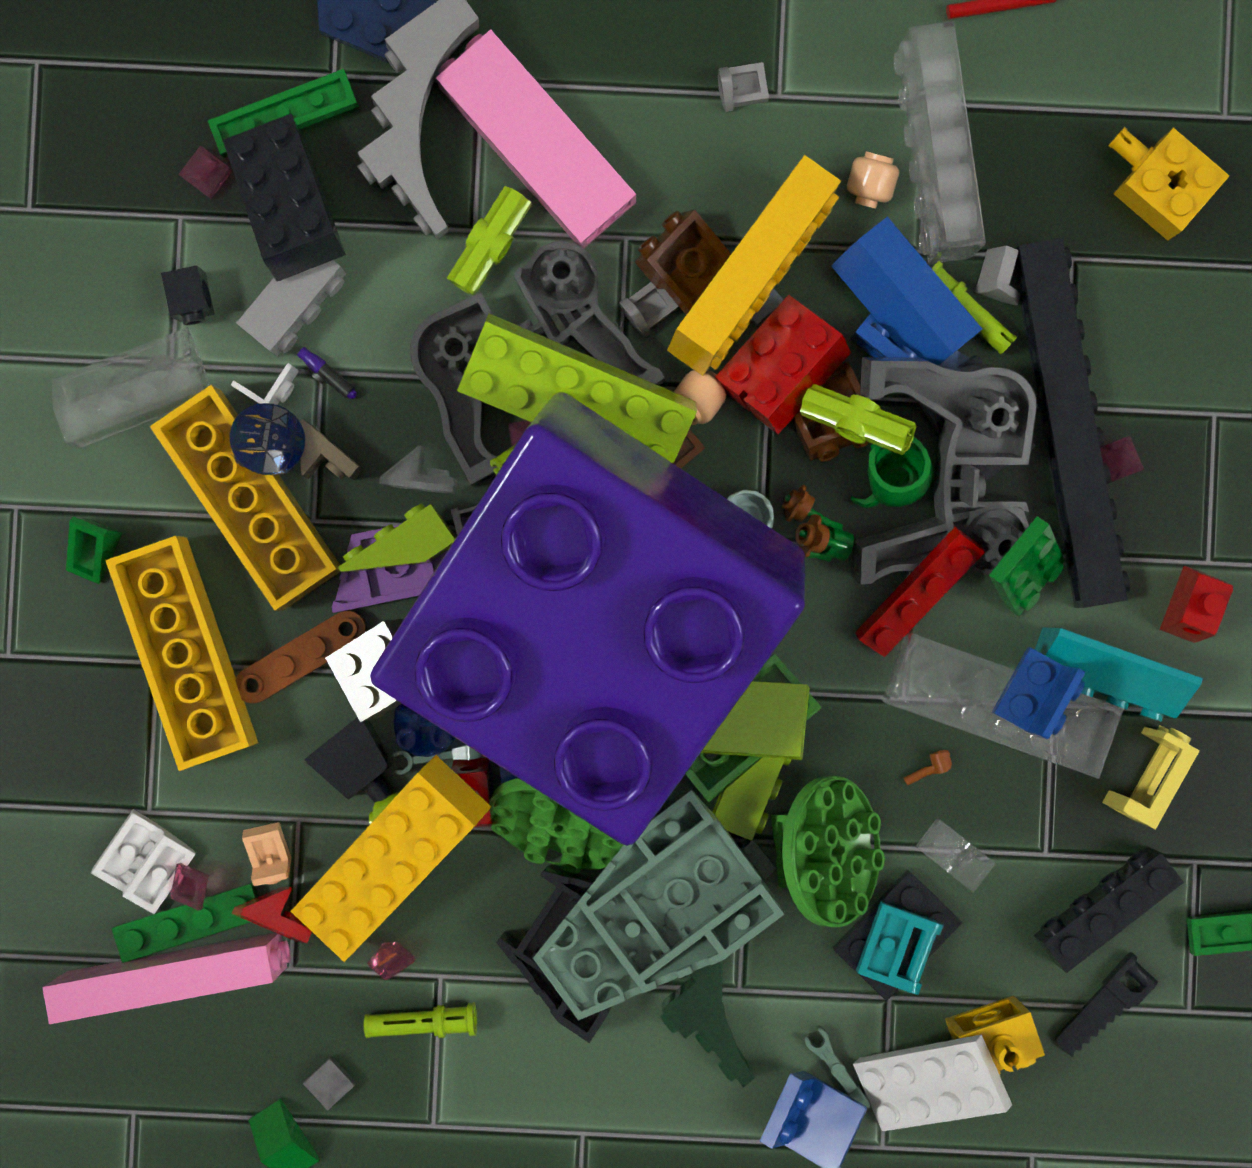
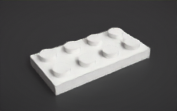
[853,1035,1012,1131]

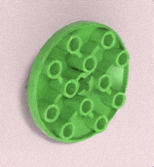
[771,776,885,927]
[489,778,623,874]

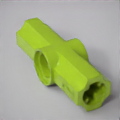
[447,186,532,296]
[800,384,917,455]

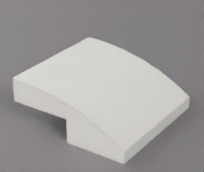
[91,809,196,914]

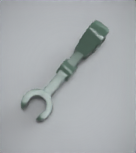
[391,744,483,775]
[804,1026,870,1108]

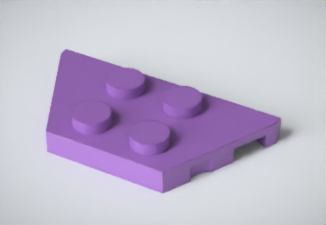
[332,525,448,613]

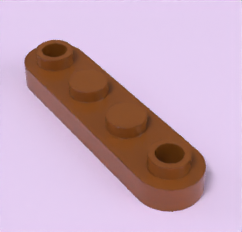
[235,611,367,703]

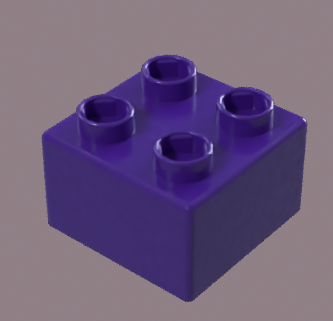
[370,393,805,846]

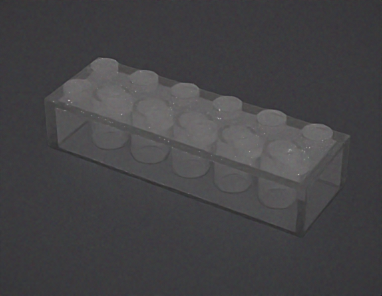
[894,21,986,265]
[882,633,1124,779]

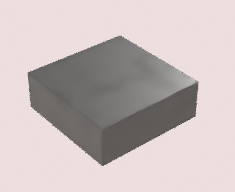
[303,1056,356,1111]

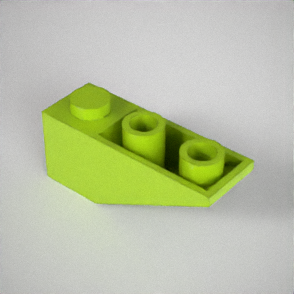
[338,503,456,573]
[712,757,792,841]

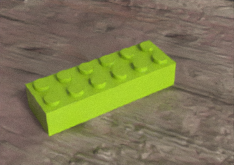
[457,313,697,463]

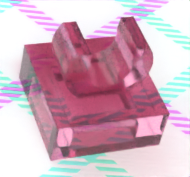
[178,146,232,199]

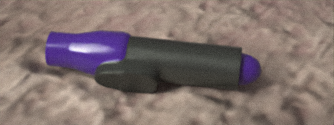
[297,347,357,399]

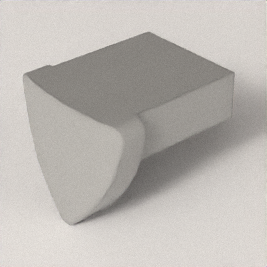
[718,62,769,112]
[975,246,1021,305]
[619,282,678,338]

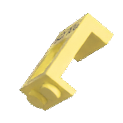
[1102,725,1200,830]

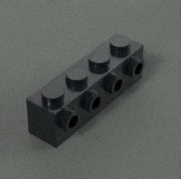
[1034,847,1184,973]

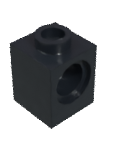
[161,265,215,325]

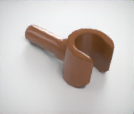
[904,750,952,785]

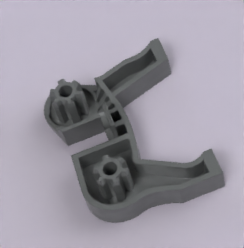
[410,241,665,487]
[852,357,1036,584]

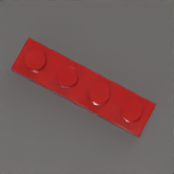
[855,527,985,657]

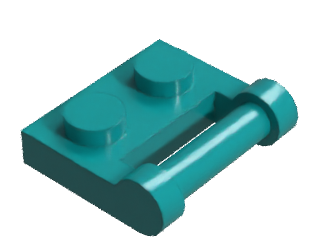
[856,901,944,995]

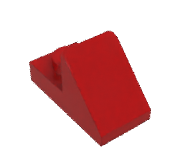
[232,887,312,944]

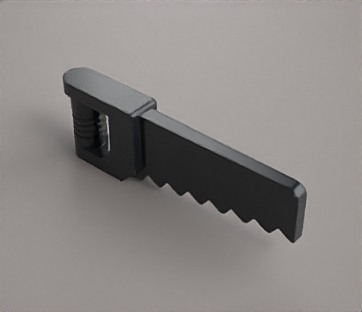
[1055,952,1158,1057]

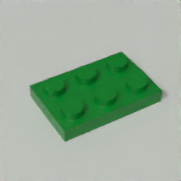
[989,516,1065,617]

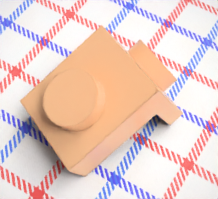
[242,822,292,886]

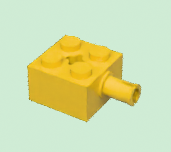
[1108,127,1230,241]
[945,995,1045,1075]

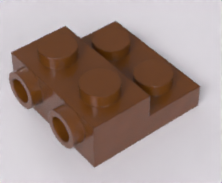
[635,210,731,315]
[793,361,870,462]

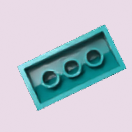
[1035,627,1203,722]

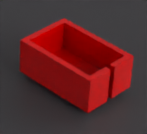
[715,295,851,434]

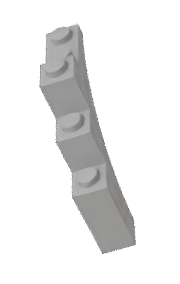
[357,0,479,240]

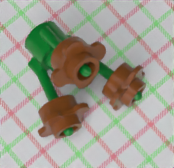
[782,484,854,562]

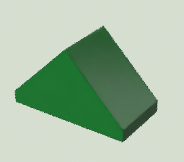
[66,516,122,584]
[249,1098,320,1168]

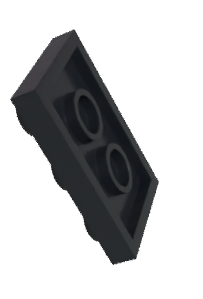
[832,870,963,1002]

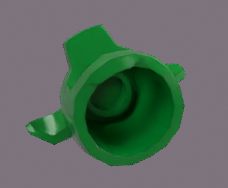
[850,437,934,508]

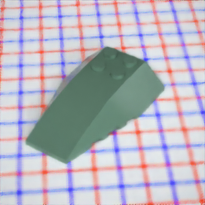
[533,790,785,1020]

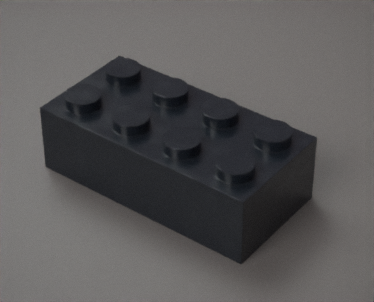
[223,113,346,282]

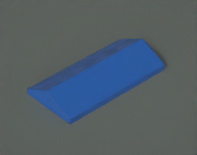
[831,216,982,366]

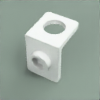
[231,363,299,411]

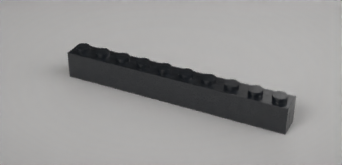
[1014,238,1130,608]

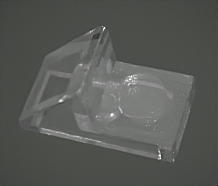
[379,445,458,495]
[915,818,996,893]

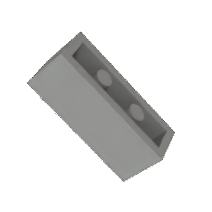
[236,260,346,356]

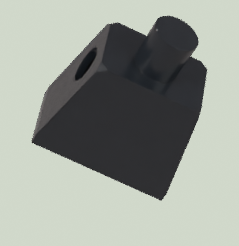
[304,717,393,803]

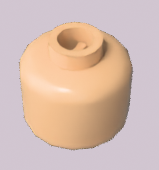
[847,152,899,209]
[674,370,726,425]

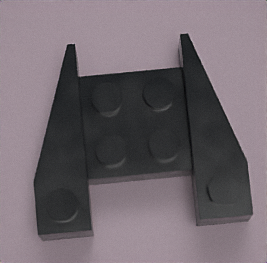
[496,866,611,1043]

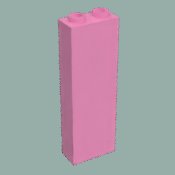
[436,29,636,248]
[42,933,291,1024]

